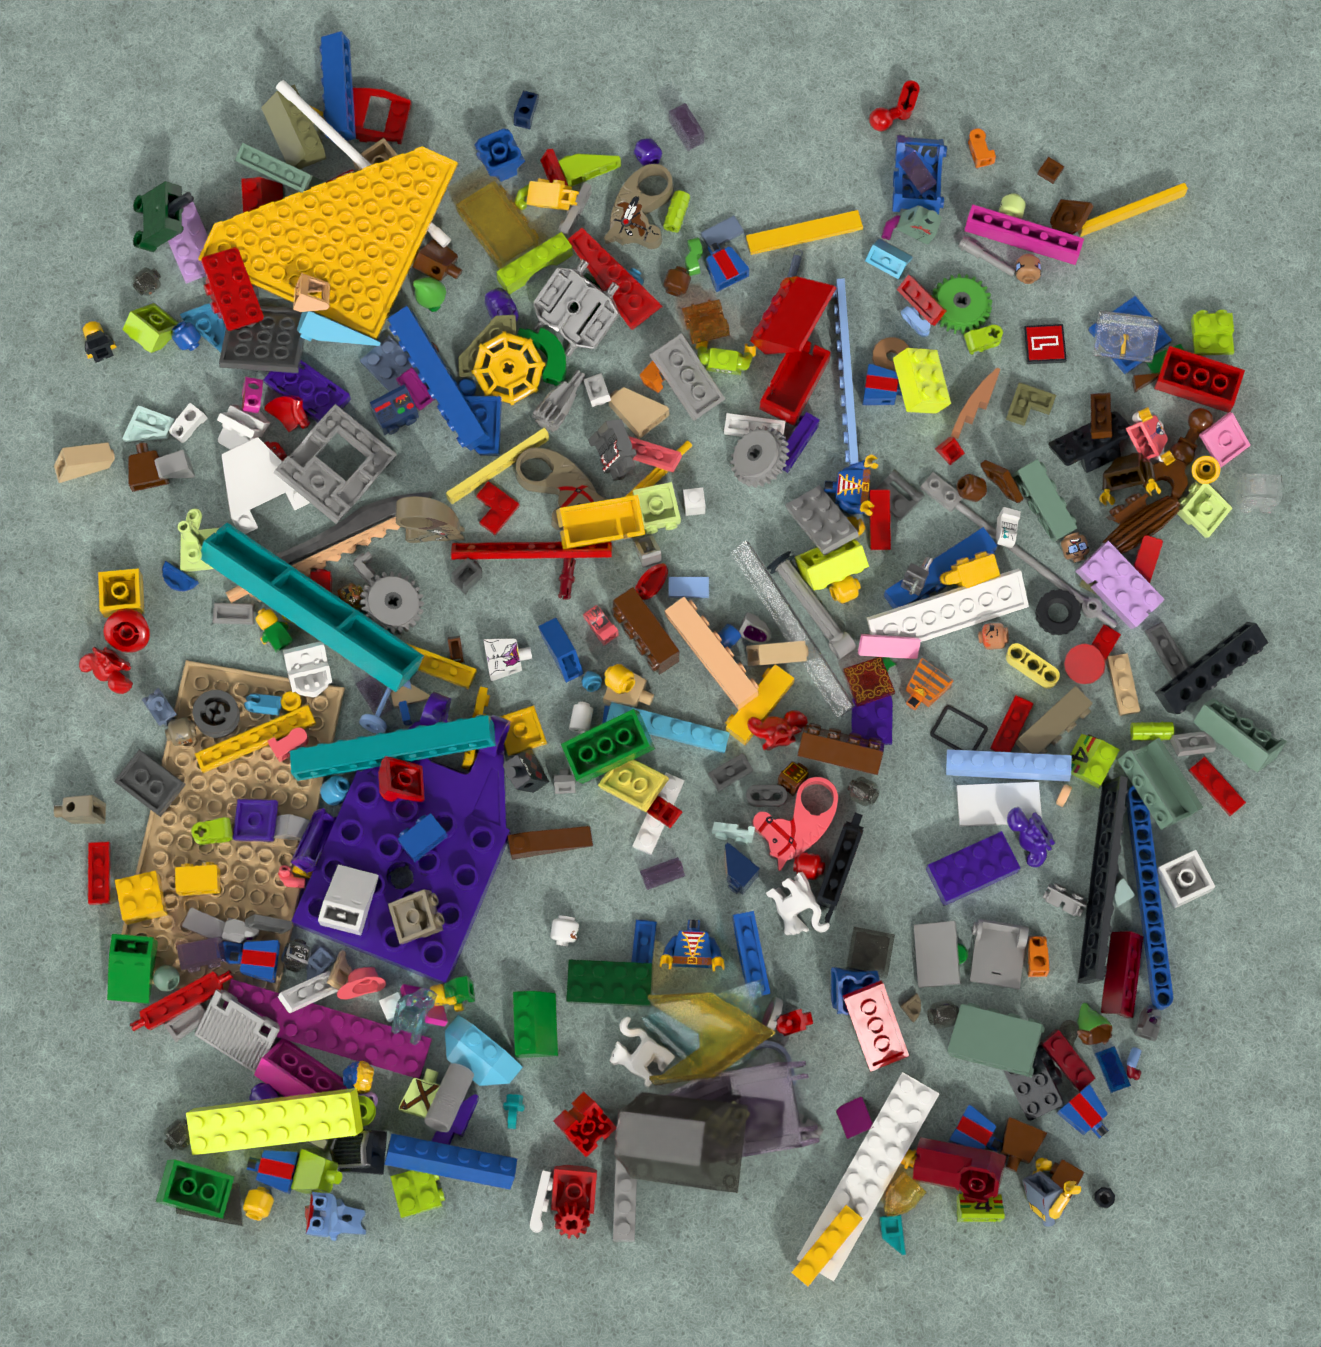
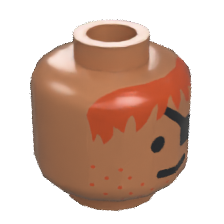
[978,623,1009,650]

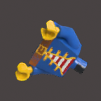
[824,455,878,516]
[659,920,725,971]

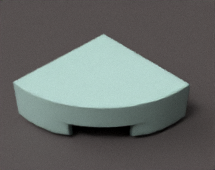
[1114,878,1135,907]

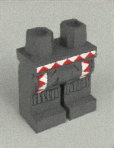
[588,419,637,481]

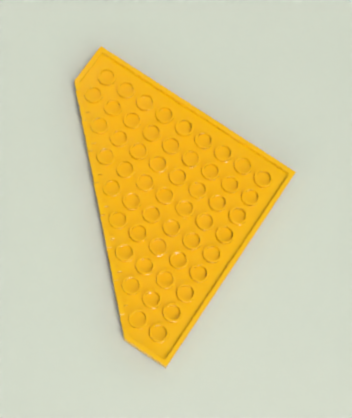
[198,146,458,340]

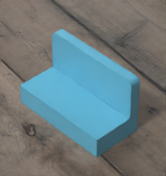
[865,239,913,279]

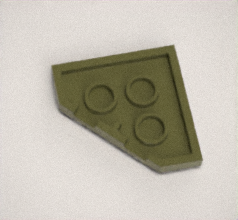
[458,315,517,377]

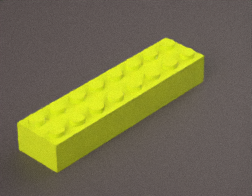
[186,1088,363,1155]

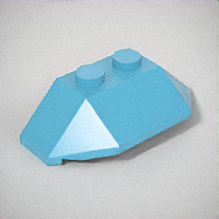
[445,1015,523,1086]

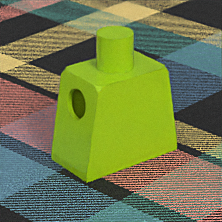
[291,1149,343,1194]

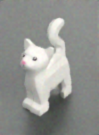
[766,872,830,935]
[610,1016,675,1088]

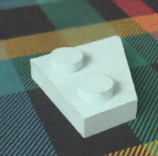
[122,405,175,442]

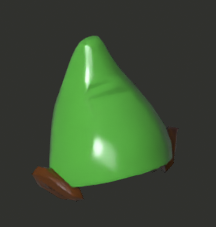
[1077,1003,1112,1045]

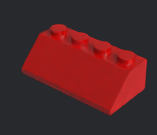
[241,177,283,213]

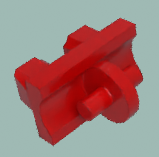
[776,1009,813,1036]

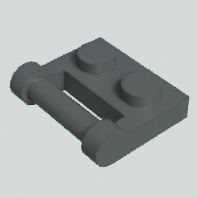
[875,469,925,521]

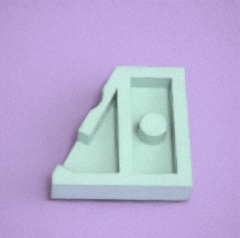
[712,822,755,845]

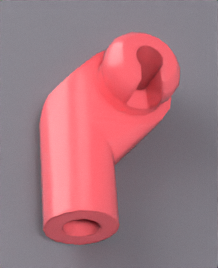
[278,865,306,888]

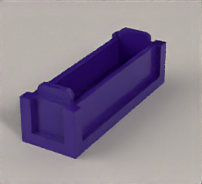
[782,412,820,473]
[291,808,337,873]

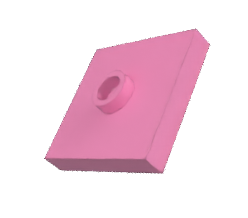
[1199,412,1250,468]

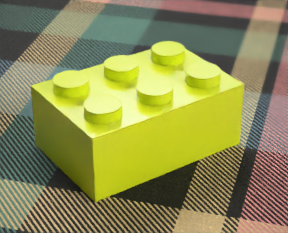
[893,348,951,413]
[795,539,869,590]

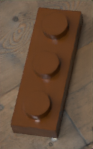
[1090,392,1112,439]

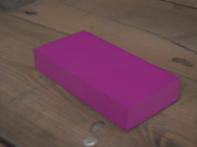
[396,367,435,411]

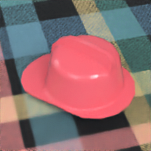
[337,967,386,1000]

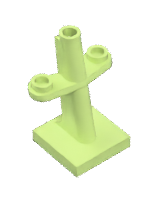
[178,509,219,572]

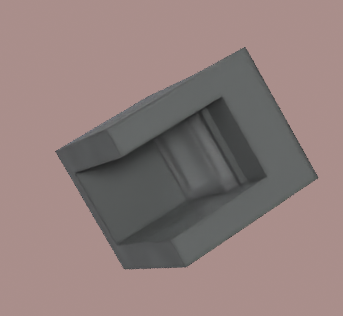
[451,558,482,595]

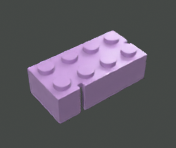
[1075,541,1165,629]

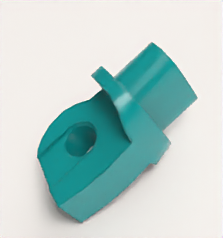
[503,1094,525,1129]

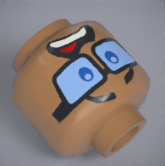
[1015,254,1041,284]
[1061,532,1089,563]

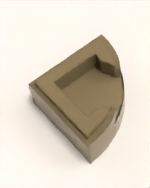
[900,993,921,1023]

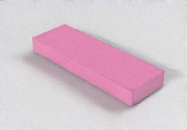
[858,634,921,659]

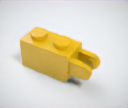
[939,551,1000,588]

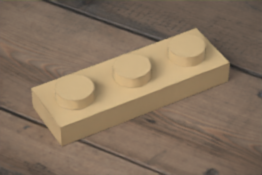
[1107,653,1140,716]

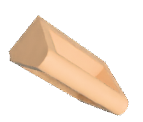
[293,273,330,312]

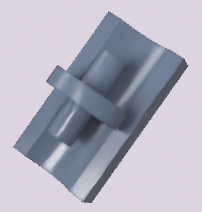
[142,688,177,727]

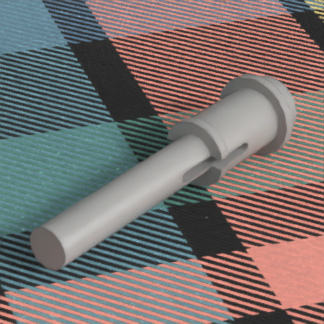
[958,237,1016,277]

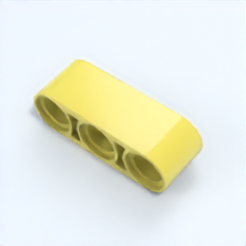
[1006,643,1060,689]

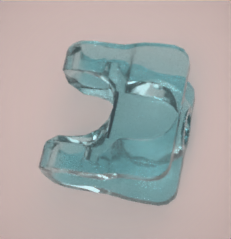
[391,988,437,1045]

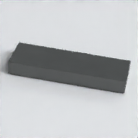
[1145,622,1189,679]

